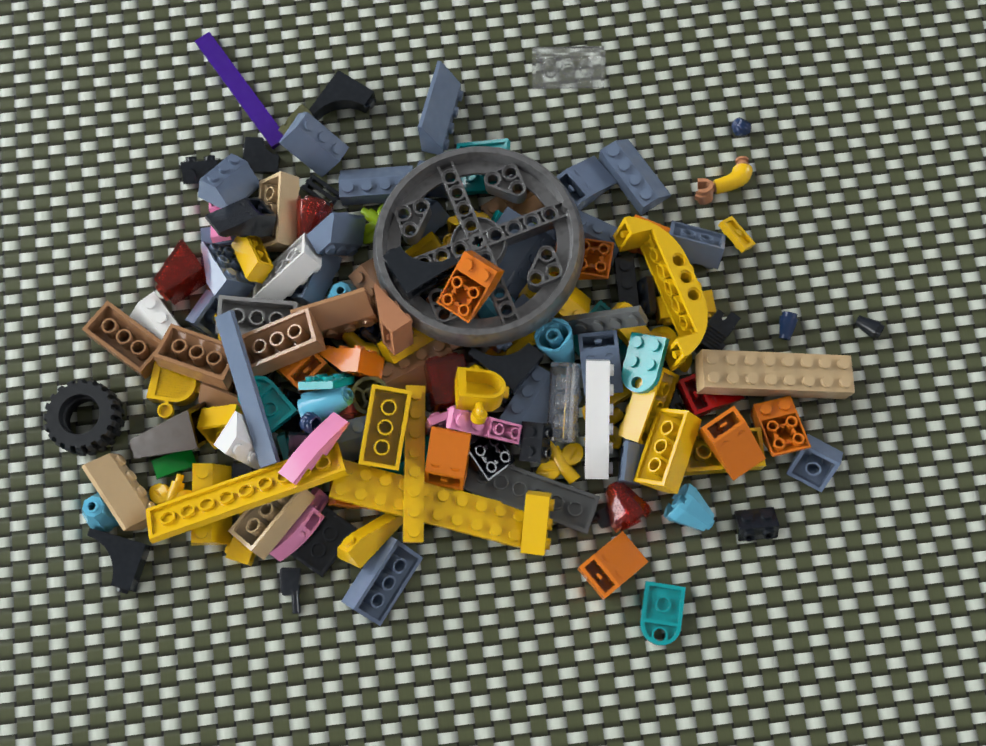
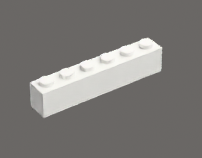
[585,359,614,479]

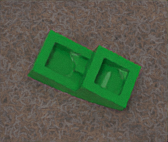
[151,450,196,480]

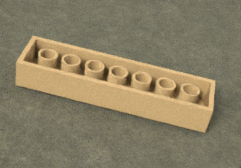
[694,349,855,399]

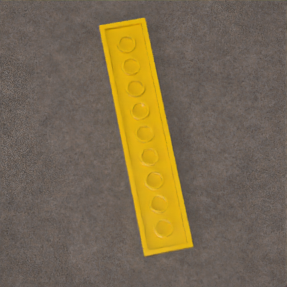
[146,442,347,544]
[328,459,524,549]

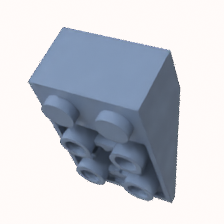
[556,156,617,211]
[201,241,255,297]
[578,330,623,396]

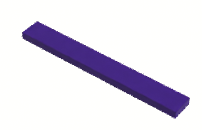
[195,32,284,149]

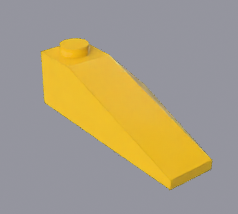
[337,513,403,569]

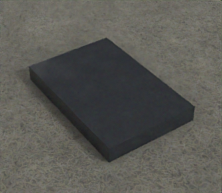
[291,506,358,578]

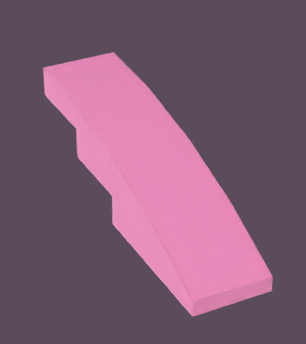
[278,412,349,485]

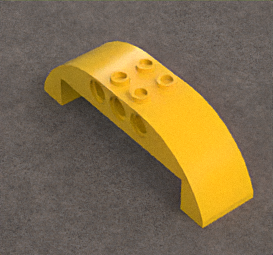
[613,216,708,371]

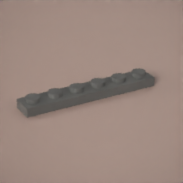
[547,306,648,335]

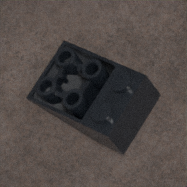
[205,198,277,238]
[455,430,515,482]

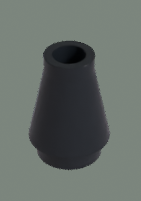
[854,315,885,339]

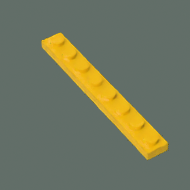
[403,385,426,543]

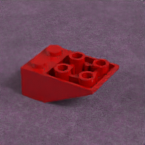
[676,373,745,417]

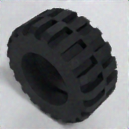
[43,379,125,456]

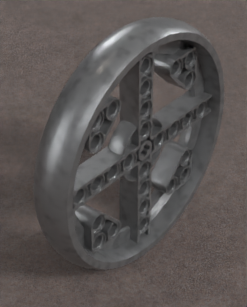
[373,146,585,347]

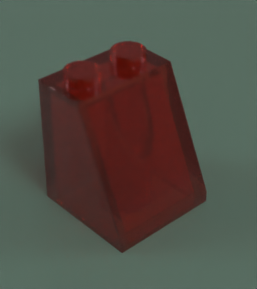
[154,239,207,305]
[424,352,467,413]

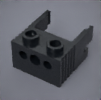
[694,309,741,354]

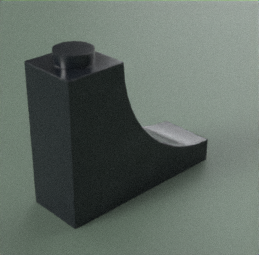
[309,70,376,121]
[383,246,458,300]
[468,343,544,394]
[87,528,151,594]

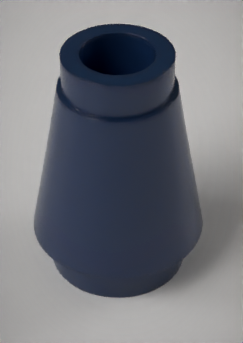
[779,311,799,340]

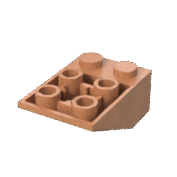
[374,283,414,355]

